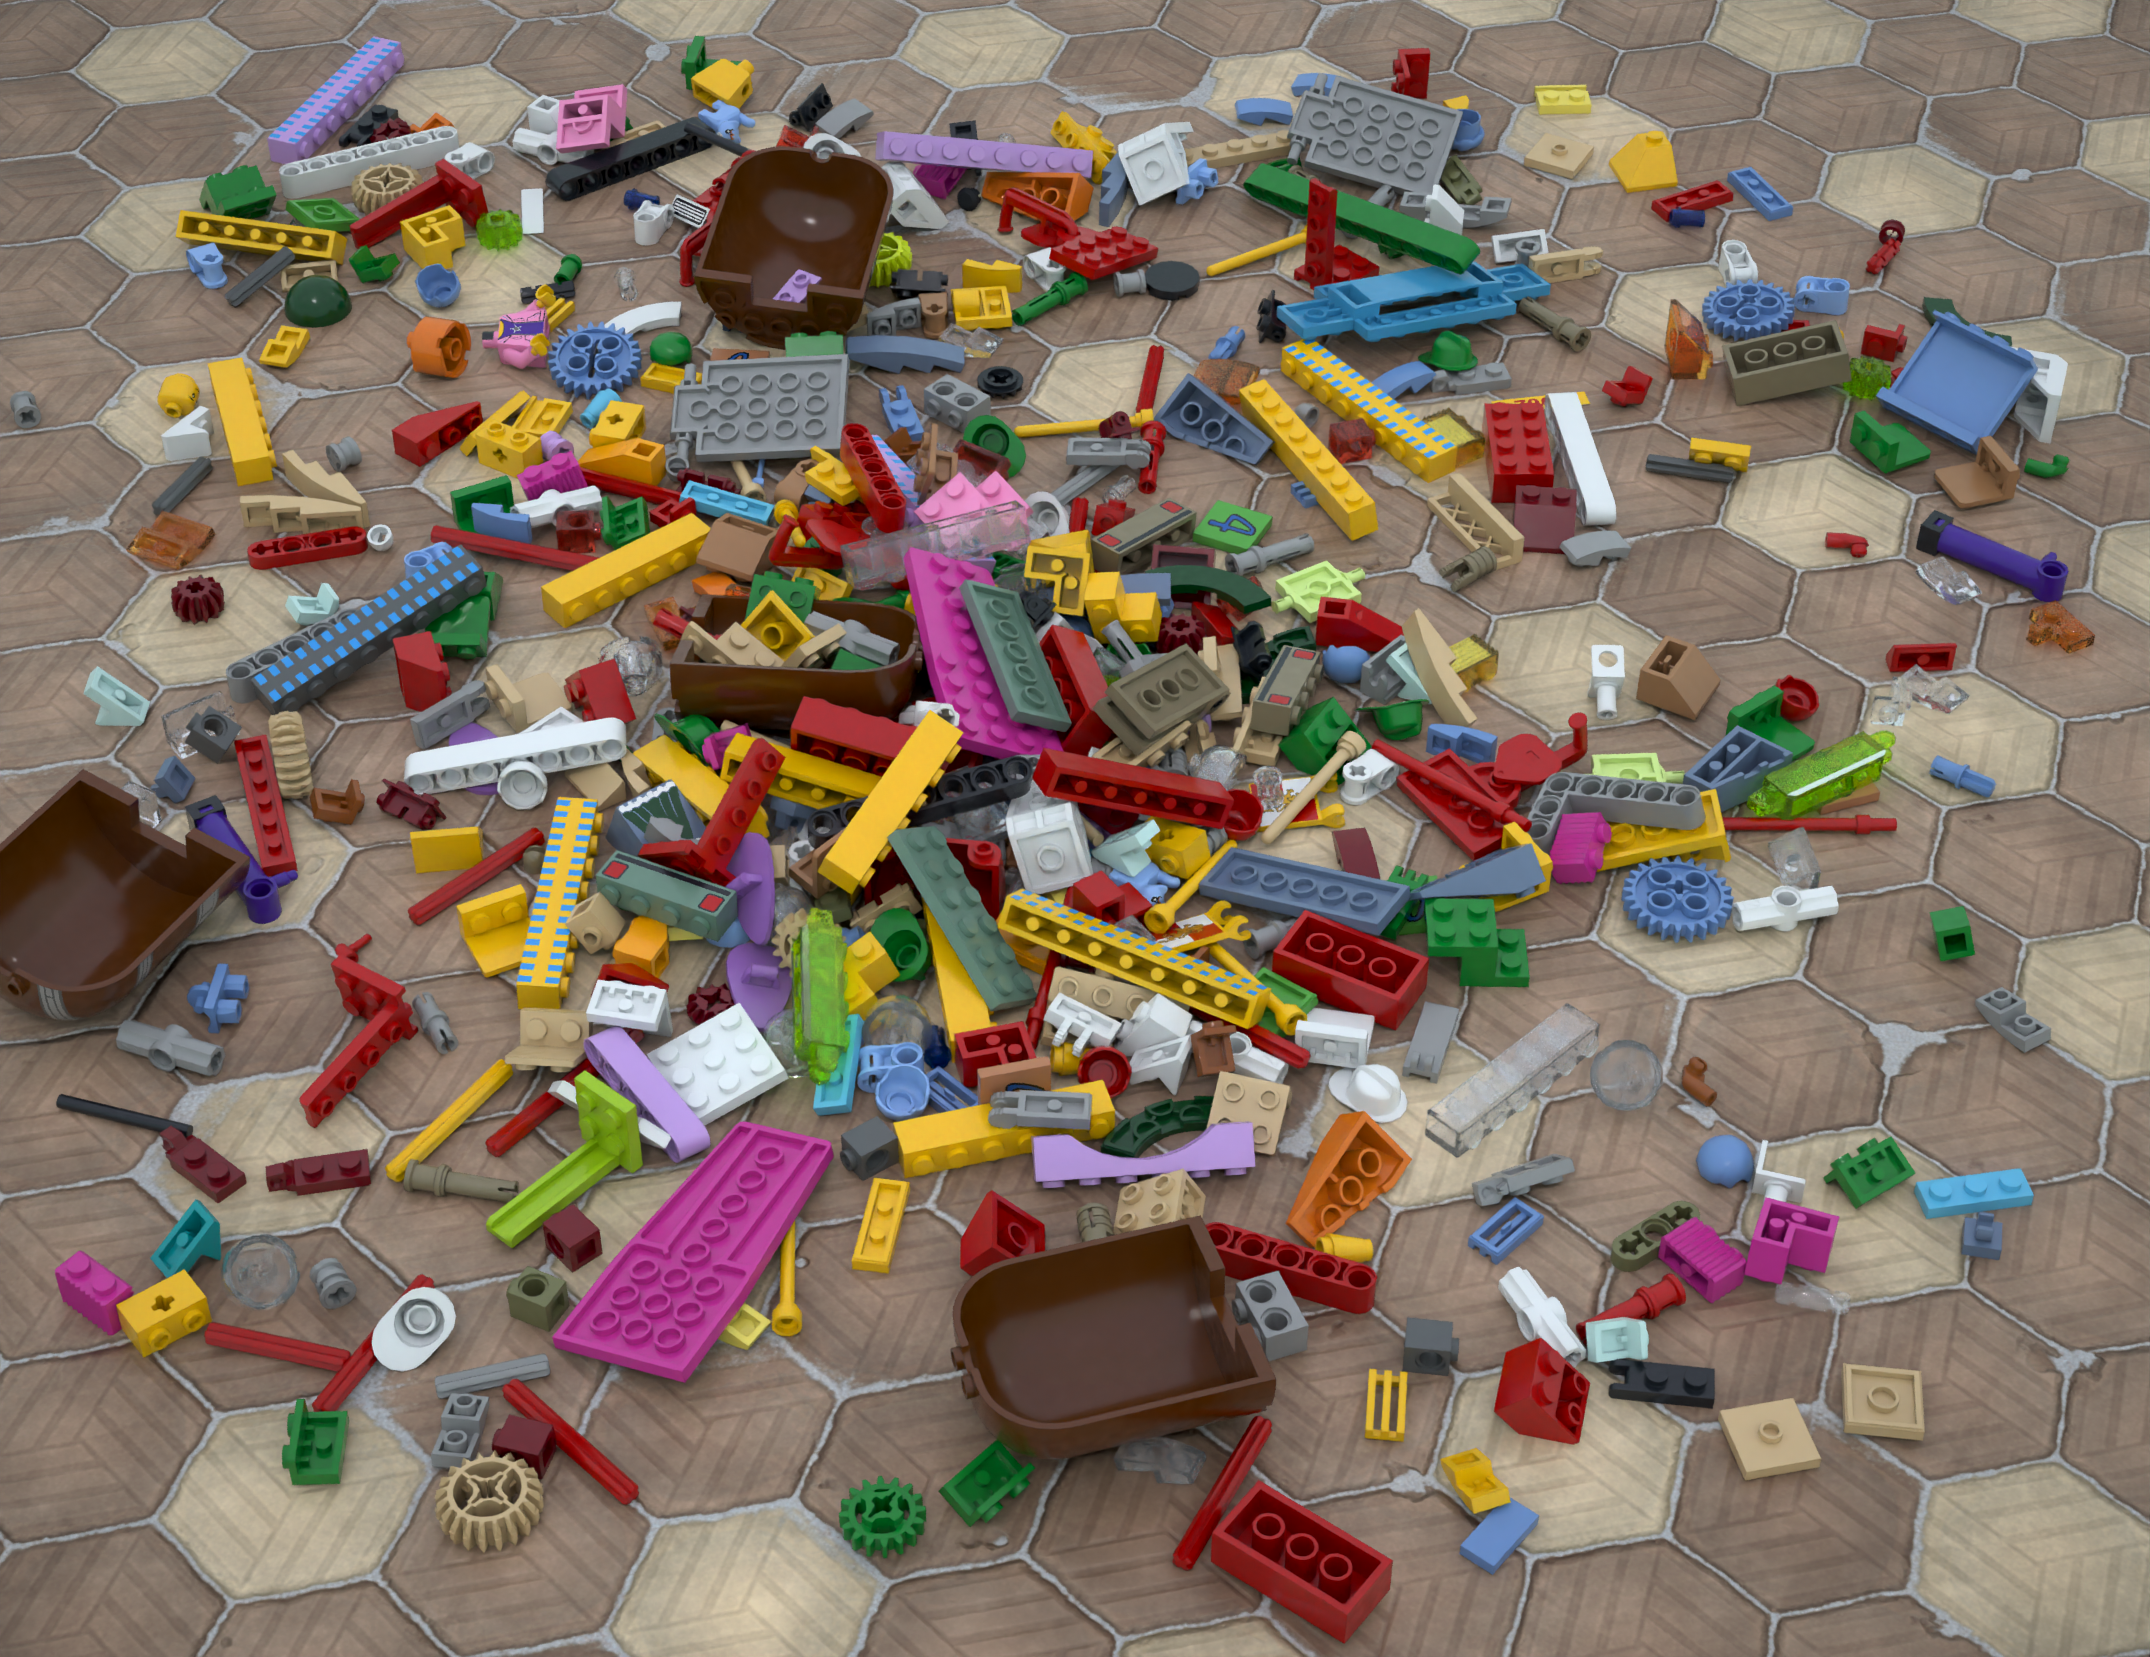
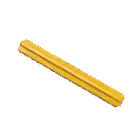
[385,1059,513,1183]

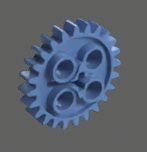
[1702,279,1795,341]
[548,321,642,400]
[1621,856,1734,943]

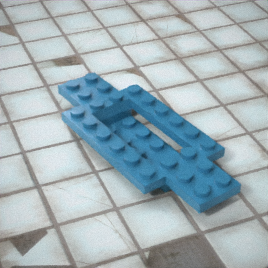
[1277,262,1551,342]

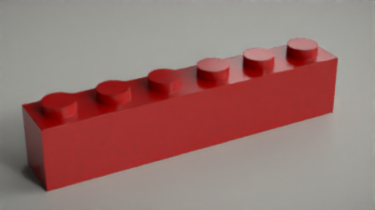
[1032,748,1234,829]

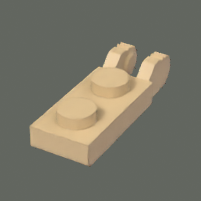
[1528,246,1603,283]

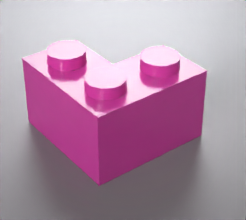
[1744,1197,1839,1284]

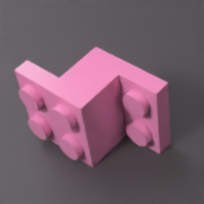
[556,84,627,154]
[914,471,1034,554]

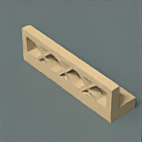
[1427,472,1525,570]

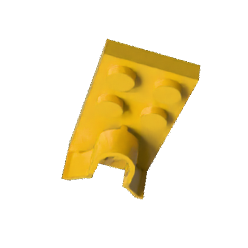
[1597,789,1731,872]

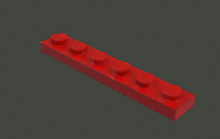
[234,734,298,877]

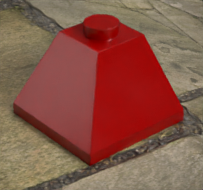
[960,1190,1045,1276]

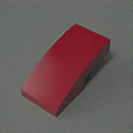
[1332,827,1380,879]

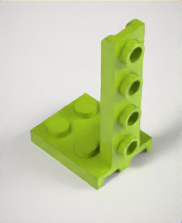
[486,1070,643,1248]

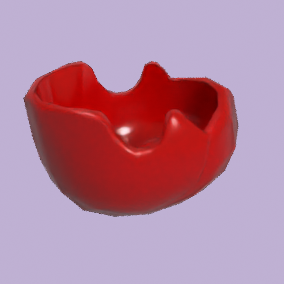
[1775,675,1819,722]
[1224,789,1264,841]
[1077,1045,1132,1099]

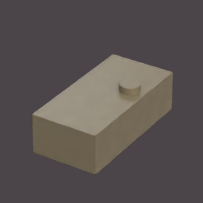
[1722,320,1851,406]

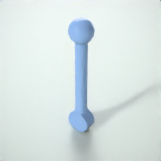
[752,459,765,488]

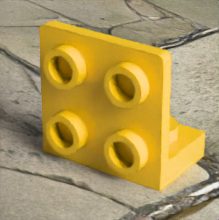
[456,884,531,977]

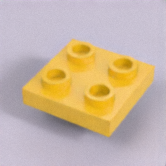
[951,286,1012,331]

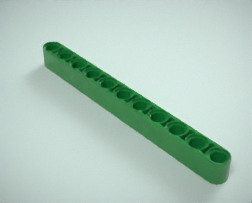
[1243,163,1481,275]

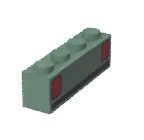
[596,850,738,942]

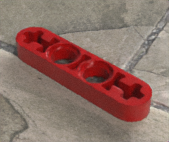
[247,526,368,570]

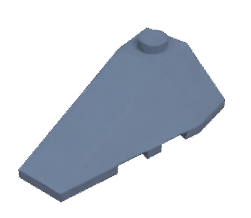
[1154,373,1275,466]
[1408,843,1546,901]

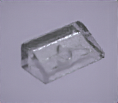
[1768,827,1821,890]

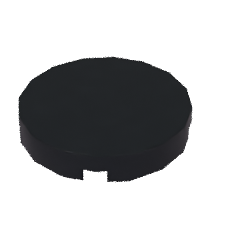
[1145,261,1200,301]

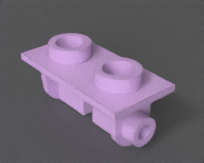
[773,269,822,303]

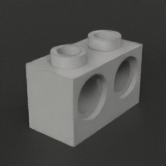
[924,374,991,433]
[1231,1271,1309,1362]

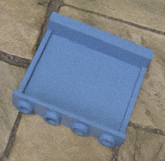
[1876,310,2038,455]

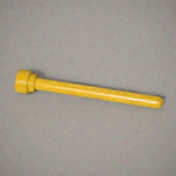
[1206,225,1307,276]
[1014,409,1154,438]
[773,499,806,547]
[1144,840,1238,934]
[1201,942,1307,1036]
[772,1221,802,1336]

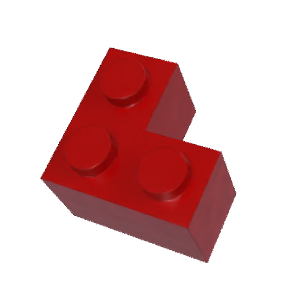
[564,658,636,724]
[1073,870,1152,936]
[954,1021,1037,1088]

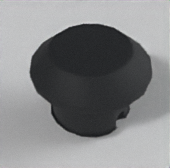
[957,187,981,211]

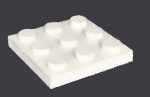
[647,1003,789,1126]

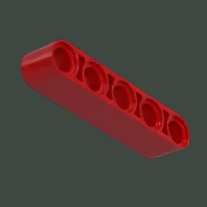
[840,423,906,534]
[1205,1222,1377,1314]

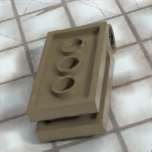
[1093,644,1231,756]

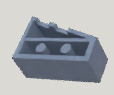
[1683,725,1793,812]

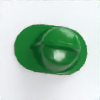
[1418,331,1478,371]
[963,415,1026,479]
[1354,699,1429,740]
[654,714,720,767]
[871,908,932,982]

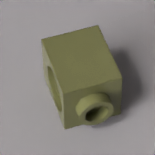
[506,1266,570,1332]

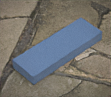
[1727,167,1793,221]

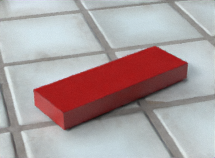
[1651,180,1734,222]

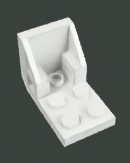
[1118,122,1194,206]
[881,162,950,229]
[2012,347,2068,444]
[1006,780,1093,895]

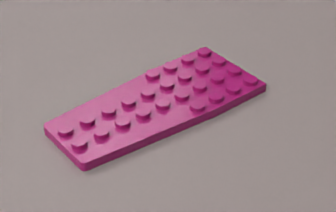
[903,547,1064,759]
[552,1121,834,1383]

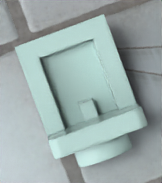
[285,583,339,626]
[1586,1317,1649,1363]

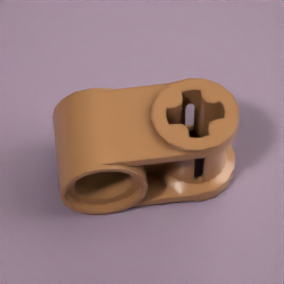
[918,292,949,339]
[774,459,819,512]

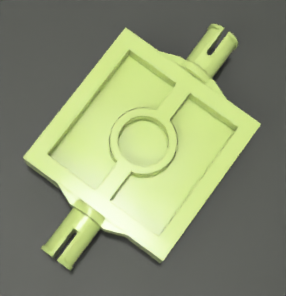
[1271,561,1365,623]
[1589,753,1685,784]

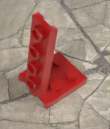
[349,159,493,249]
[1294,178,1380,290]
[638,738,786,887]
[299,954,419,1128]

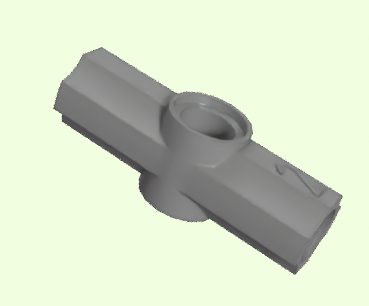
[804,611,900,666]
[116,1019,225,1076]

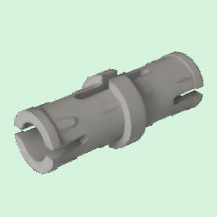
[412,992,458,1054]

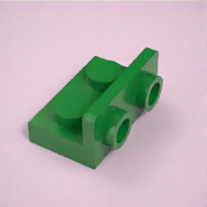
[1823,1136,1916,1209]

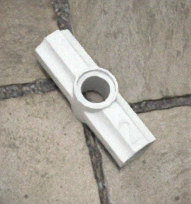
[512,128,594,165]
[510,486,602,528]
[899,701,960,726]
[1731,886,1839,931]
[1186,1020,1289,1084]
[1498,1267,1586,1368]

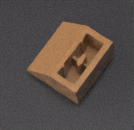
[696,513,778,582]
[1636,635,1721,720]

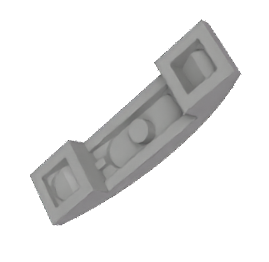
[1400,191,1512,228]

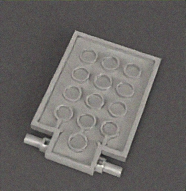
[1287,73,1463,195]
[670,354,850,462]

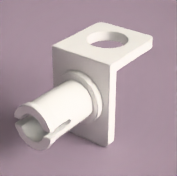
[1587,645,1625,720]
[1752,1140,1806,1206]

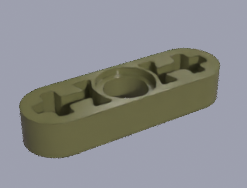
[1610,1201,1700,1272]

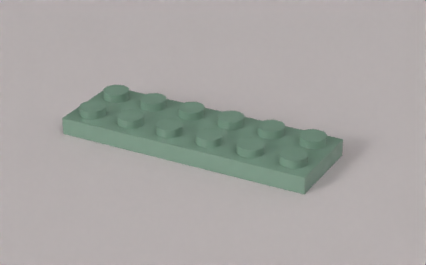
[959,579,1072,733]
[887,826,1037,1011]

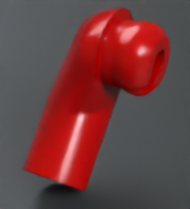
[1825,532,1869,558]

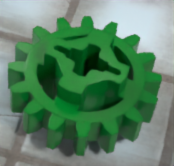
[839,1476,926,1558]

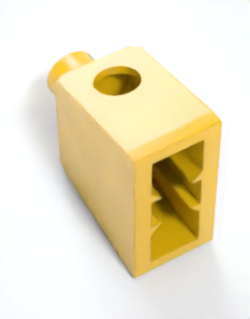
[691,59,754,111]

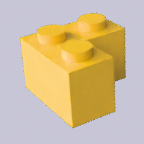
[400,205,466,269]
[1024,546,1093,616]
[1084,572,1162,644]
[813,932,900,1035]

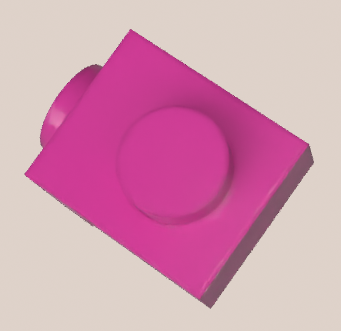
[702,723,752,770]

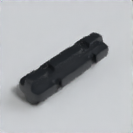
[520,281,575,304]

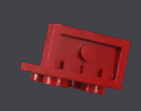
[1391,48,1430,99]

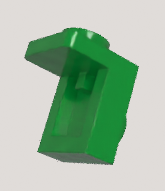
[349,245,400,283]

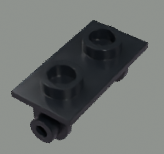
[789,83,833,131]
[890,269,948,299]
[1256,289,1286,343]
[1019,591,1057,628]
[1231,621,1272,681]

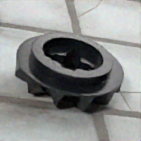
[977,366,1023,399]

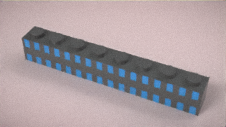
[250,544,487,715]

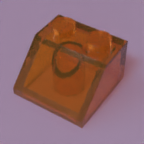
[1664,299,1713,379]

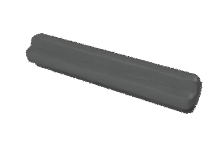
[225,246,295,307]
[1646,454,1734,483]
[152,456,213,517]

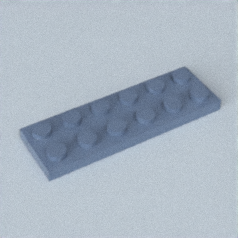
[1198,847,1411,935]

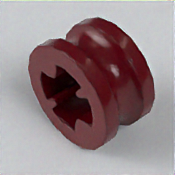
[1879,219,1905,245]

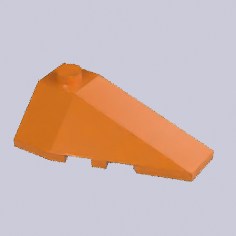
[981,172,1094,222]
[1285,1111,1412,1248]

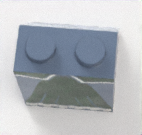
[606,779,706,858]

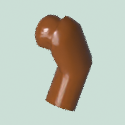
[1682,1057,1717,1107]

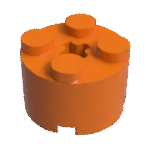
[407,316,471,378]

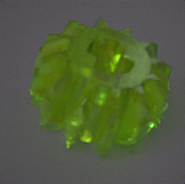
[476,208,523,251]
[1843,355,1892,401]

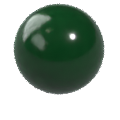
[284,275,352,328]

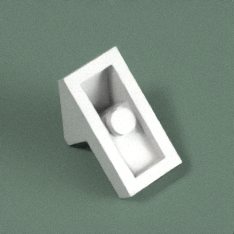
[161,406,214,461]
[1129,1035,1192,1096]

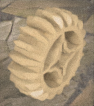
[351,163,424,216]
[268,711,314,800]
[435,1450,544,1553]

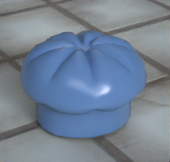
[1452,109,1485,151]

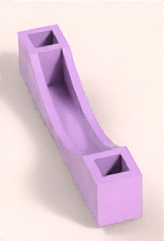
[1031,1121,1255,1188]

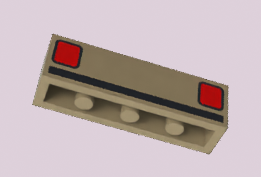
[1091,498,1197,575]
[1250,645,1324,736]

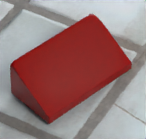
[1191,602,1238,646]
[1885,643,1957,672]

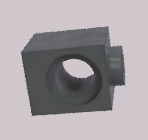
[185,706,242,764]
[840,1116,899,1181]
[1402,1317,1459,1376]

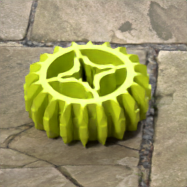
[869,232,912,288]

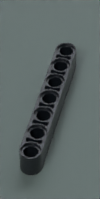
[545,117,716,201]
[807,756,1033,849]

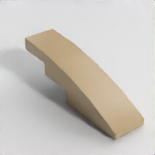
[282,450,370,528]
[240,495,365,534]
[1402,608,1478,728]

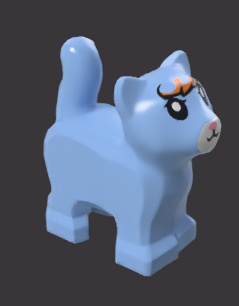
[698,100,755,143]
[1109,862,1180,906]

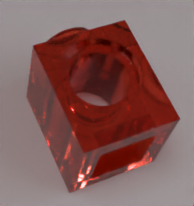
[1328,418,1376,464]
[556,510,601,553]

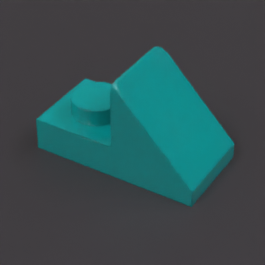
[150,1199,222,1278]

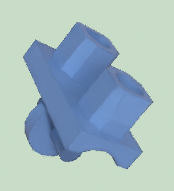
[187,964,249,1033]

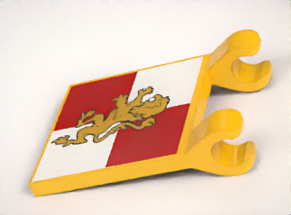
[1249,772,1345,832]
[1143,900,1251,952]

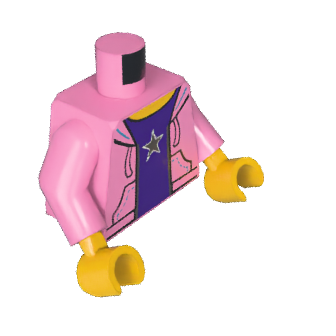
[482,284,555,369]

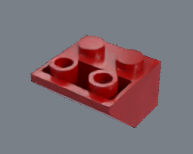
[392,631,452,712]
[1494,1338,1590,1445]

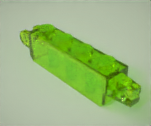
[1747,730,1896,821]
[791,908,850,1086]

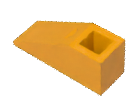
[577,438,666,486]
[612,915,670,978]

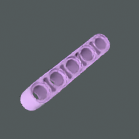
[583,1026,710,1163]

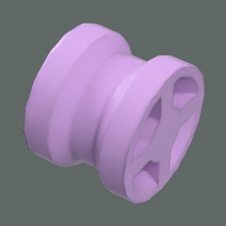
[540,431,574,461]

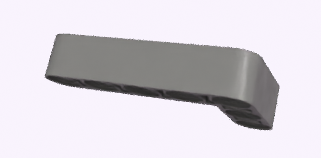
[1527,772,1706,855]

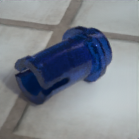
[624,188,660,210]
[1669,206,1705,228]
[923,1025,952,1069]

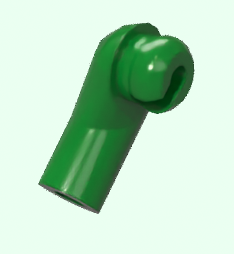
[2024,454,2069,478]

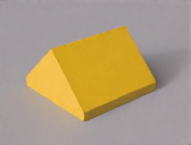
[740,590,815,661]
[410,826,483,874]

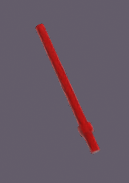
[1372,739,1532,832]
[1722,815,1897,834]
[1026,886,1073,1050]

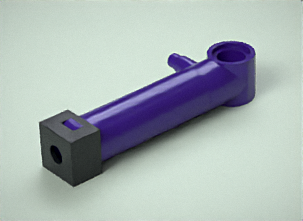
[1916,510,2068,602]
[185,795,298,924]

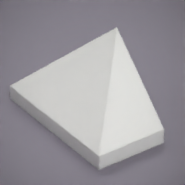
[1491,229,1548,264]

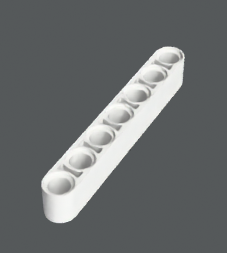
[279,126,459,199]
[1545,392,1616,526]
[404,718,627,796]

